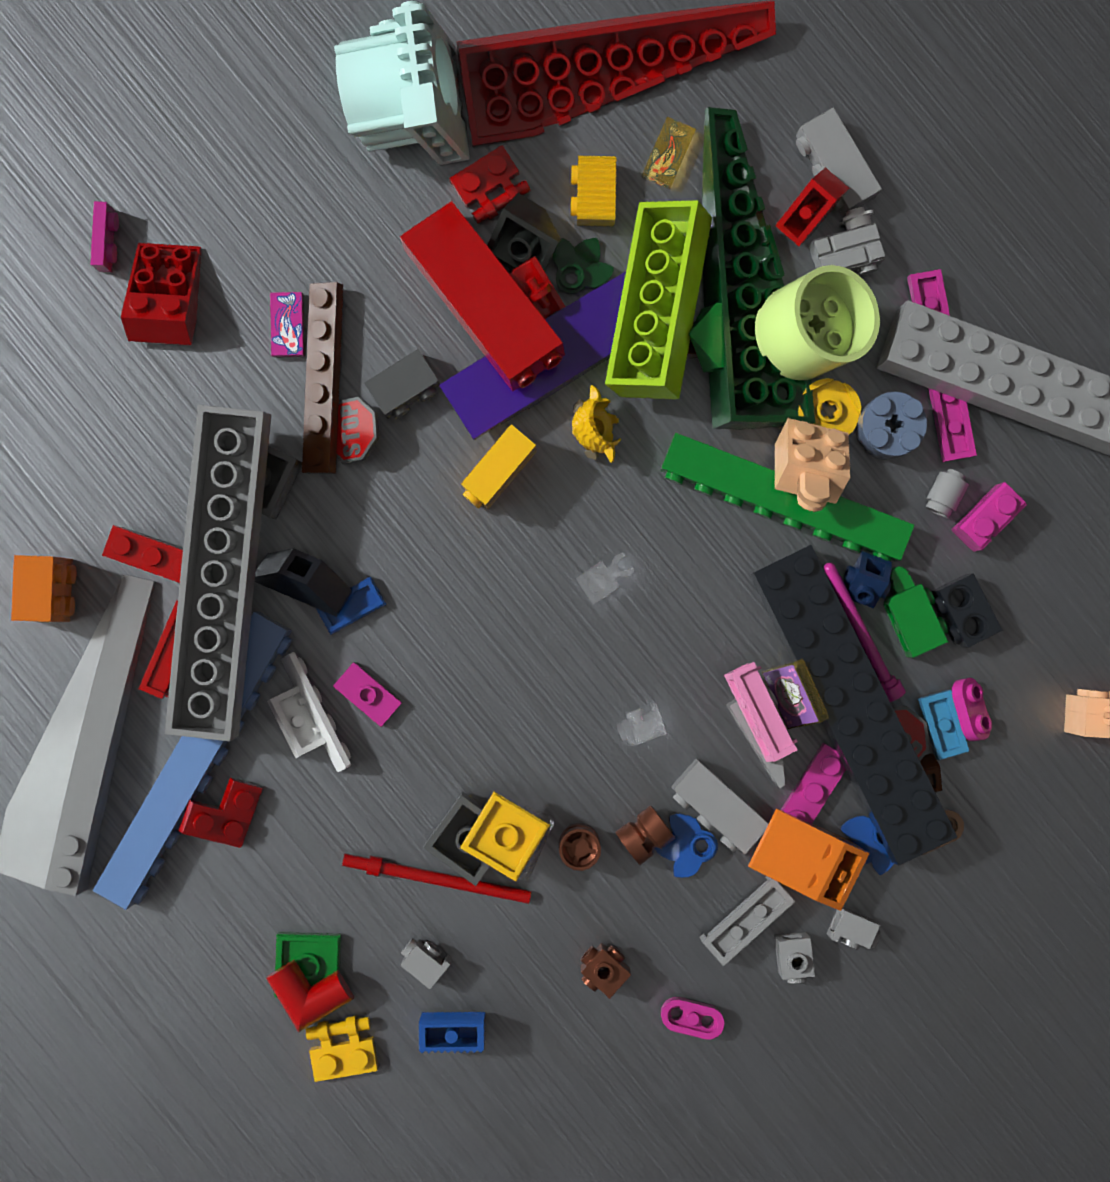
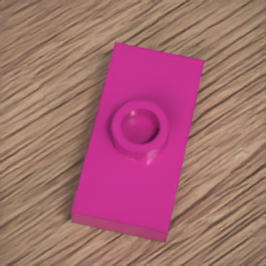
[333,662,403,727]

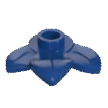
[654,814,718,878]
[841,816,894,875]

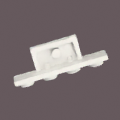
[267,652,351,772]

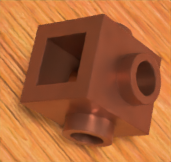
[580,942,631,999]

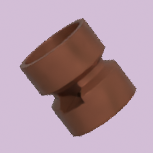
[615,805,675,865]
[559,823,601,871]

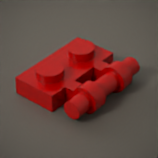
[449,145,531,224]

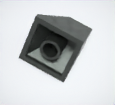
[487,193,561,273]

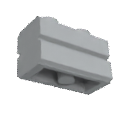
[809,223,885,276]

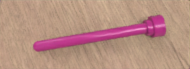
[823,563,906,702]

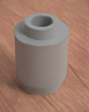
[925,469,969,518]

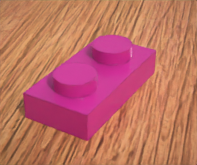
[90,201,119,272]

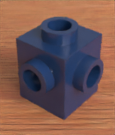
[842,551,892,609]

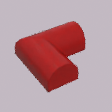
[266,959,355,1032]

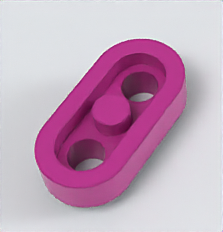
[952,678,992,742]
[661,997,724,1040]

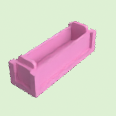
[724,662,798,762]

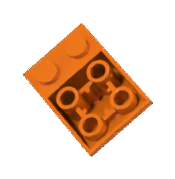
[748,808,870,911]

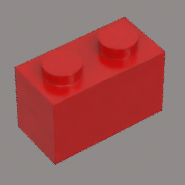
[775,167,850,246]

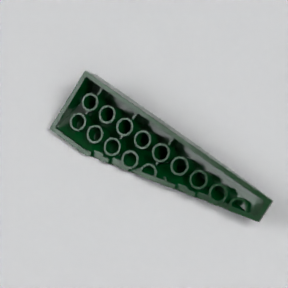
[702,107,815,430]

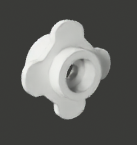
[840,207,874,230]

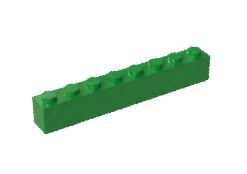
[660,433,914,562]

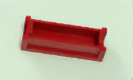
[138,600,178,699]

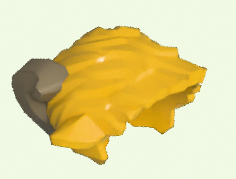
[572,385,621,463]

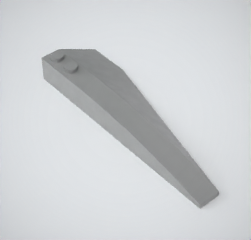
[0,574,156,896]

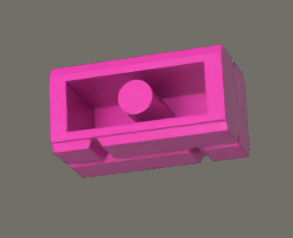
[951,482,1027,552]

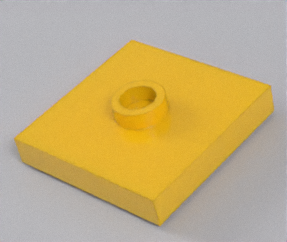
[460,791,550,881]

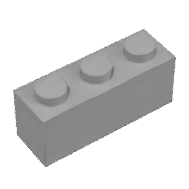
[796,107,882,216]
[671,759,768,854]

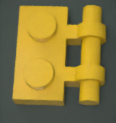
[305,1016,379,1082]

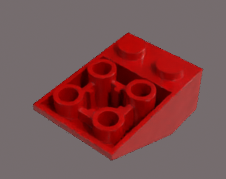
[121,243,201,345]

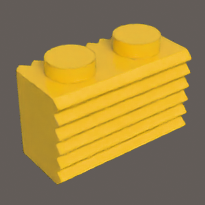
[571,156,616,227]

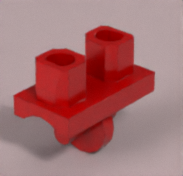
[509,256,566,319]

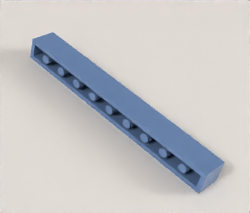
[93,612,292,910]

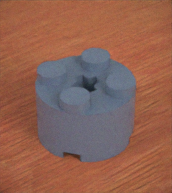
[855,392,927,460]

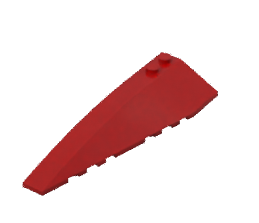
[456,0,776,145]

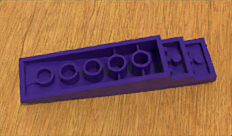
[439,271,626,440]

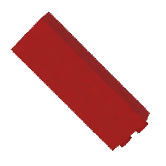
[399,201,565,392]

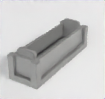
[699,876,795,966]

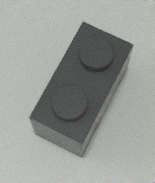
[364,349,440,419]

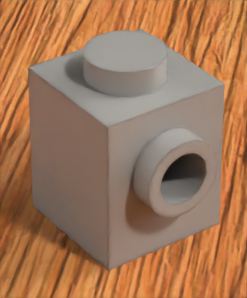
[774,932,815,983]

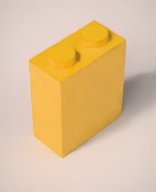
[461,424,537,509]

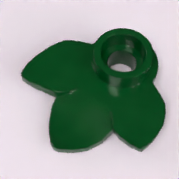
[553,238,614,294]

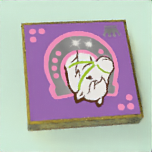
[762,659,829,729]

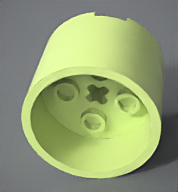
[755,265,880,380]

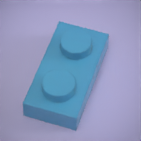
[918,690,969,760]

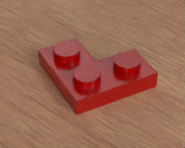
[179,778,263,848]

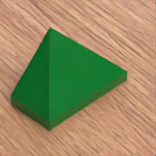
[689,303,724,373]

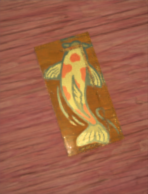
[642,117,696,189]

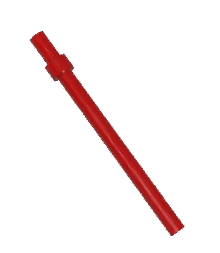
[342,854,531,904]

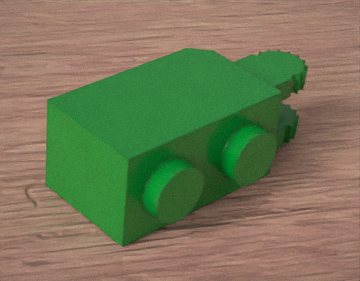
[883,566,948,658]

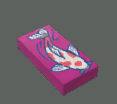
[270,292,305,357]

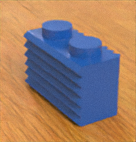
[419,1012,486,1054]

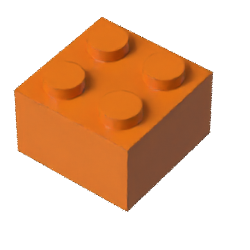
[11,555,77,622]

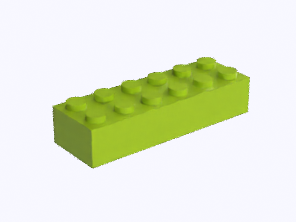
[605,200,712,399]

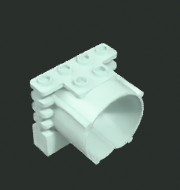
[334,1,470,165]

